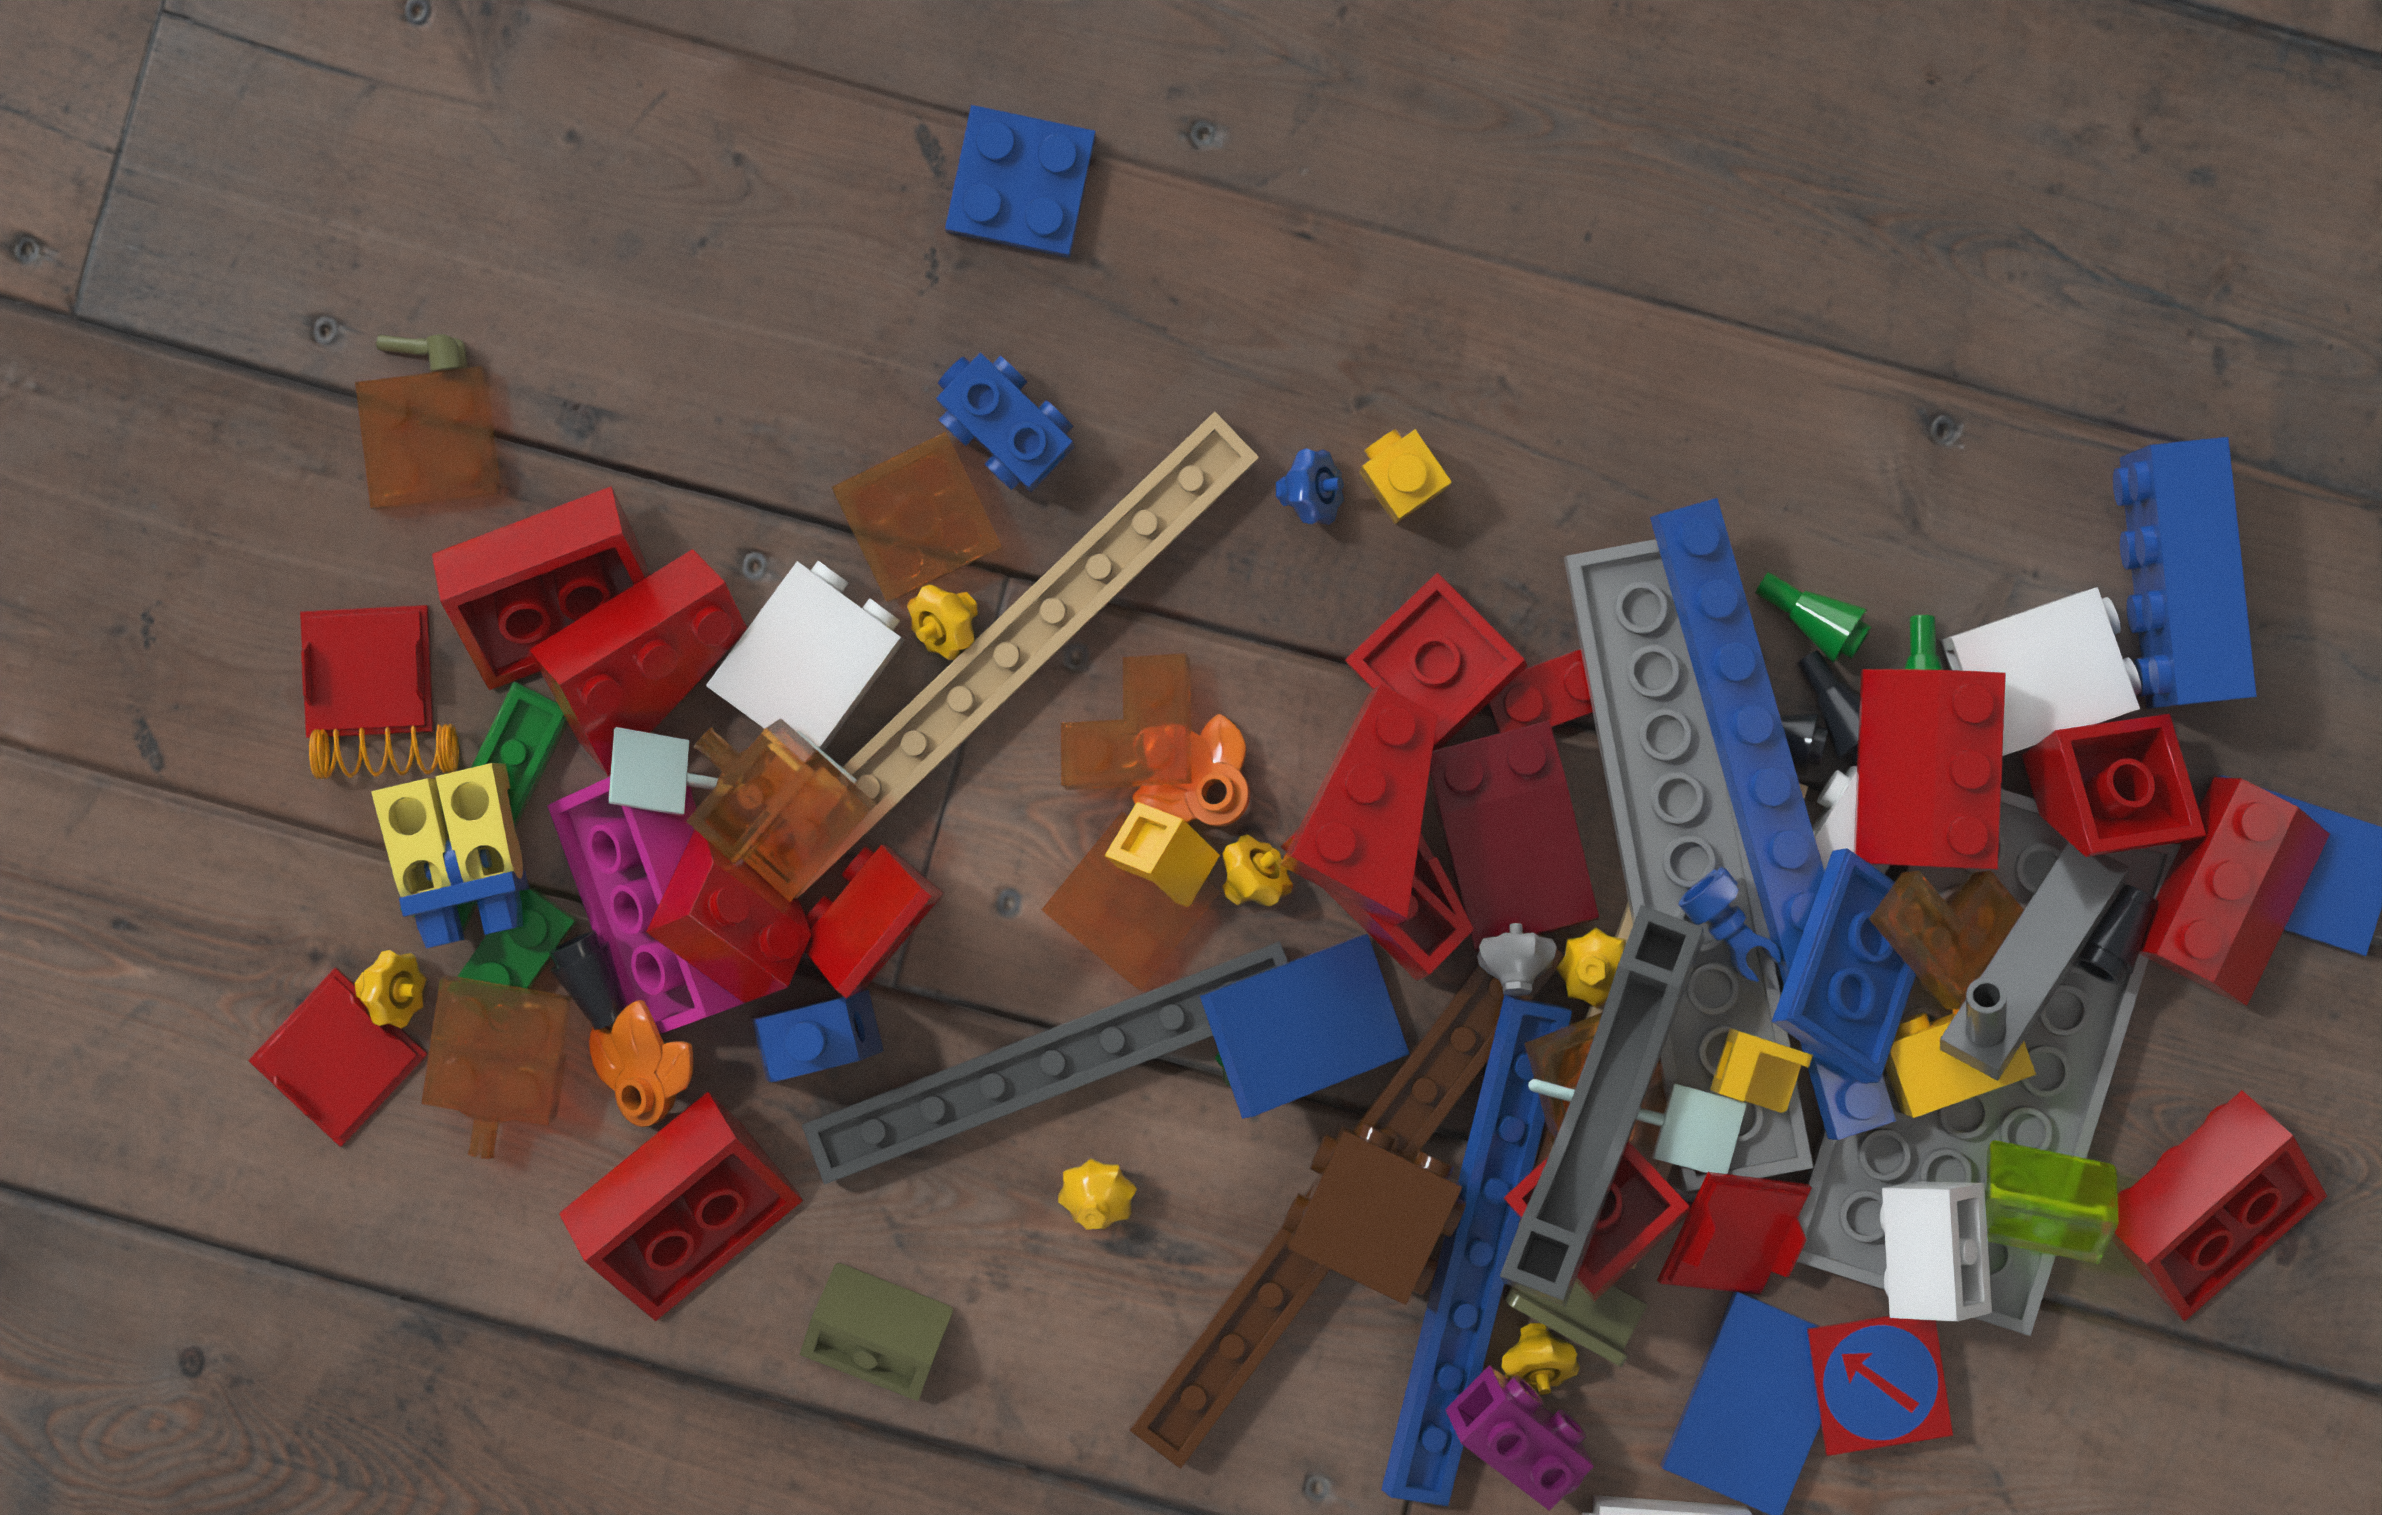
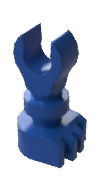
[1678,867,1781,982]

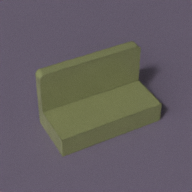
[799,1263,953,1401]
[1503,1281,1648,1367]

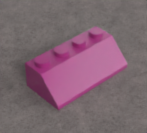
[547,777,747,1034]

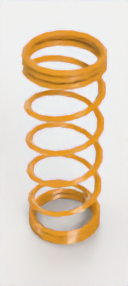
[309,723,459,779]

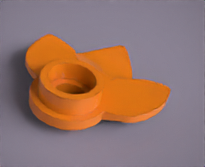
[1132,714,1250,827]
[589,1000,693,1127]

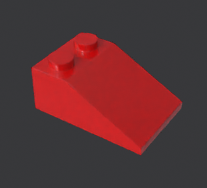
[804,844,945,999]

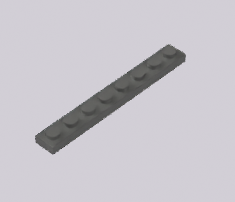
[802,941,1288,1185]

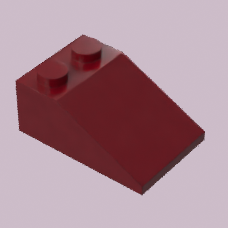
[1428,721,1599,952]

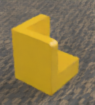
[1105,802,1220,907]
[1710,1028,1813,1113]

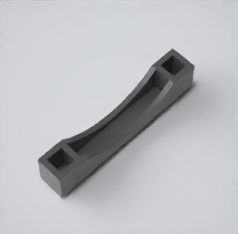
[1500,905,1704,1307]

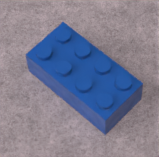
[2113,437,2257,709]

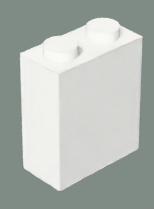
[706,561,905,752]
[1939,587,2142,756]

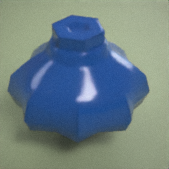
[1276,448,1345,525]

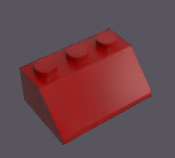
[432,486,650,690]
[1854,669,2006,870]
[2139,777,2330,1006]
[2098,1090,2327,1322]
[559,1092,803,1322]

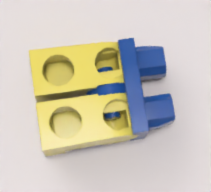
[371,763,530,948]

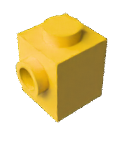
[1359,429,1452,524]

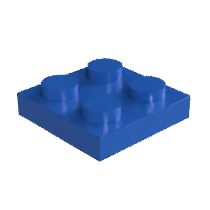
[945,105,1096,258]

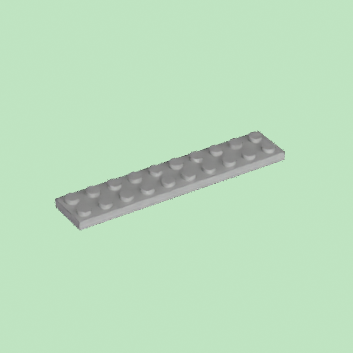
[1564,539,1813,1192]

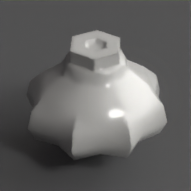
[1477,923,1556,996]

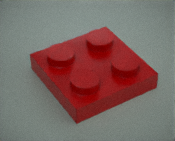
[1345,572,1528,751]

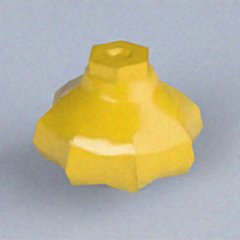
[907,585,978,660]
[1222,834,1293,907]
[1556,927,1626,1010]
[355,950,427,1029]
[1058,1158,1137,1230]
[1501,1323,1580,1395]

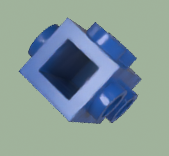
[936,352,1075,493]

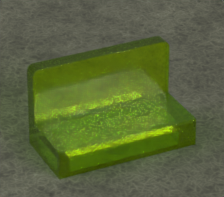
[1985,1140,2119,1264]

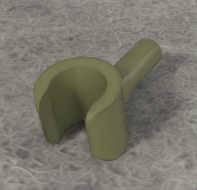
[376,334,467,374]

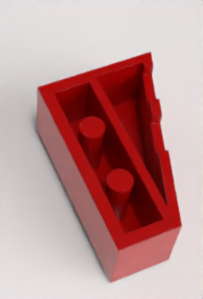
[529,549,748,777]
[1280,684,1438,926]
[1280,828,1474,981]

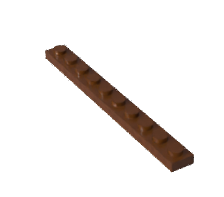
[1129,935,1565,1469]

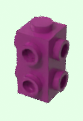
[1445,1365,1594,1511]

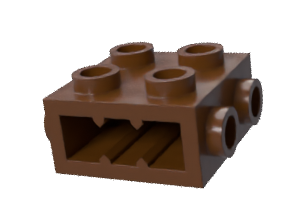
[1281,1122,1467,1305]

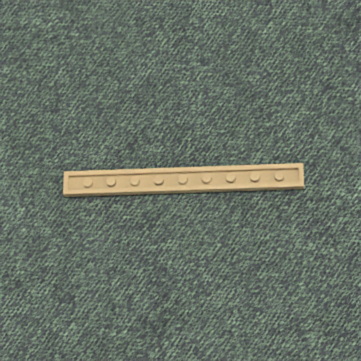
[753,412,1259,899]

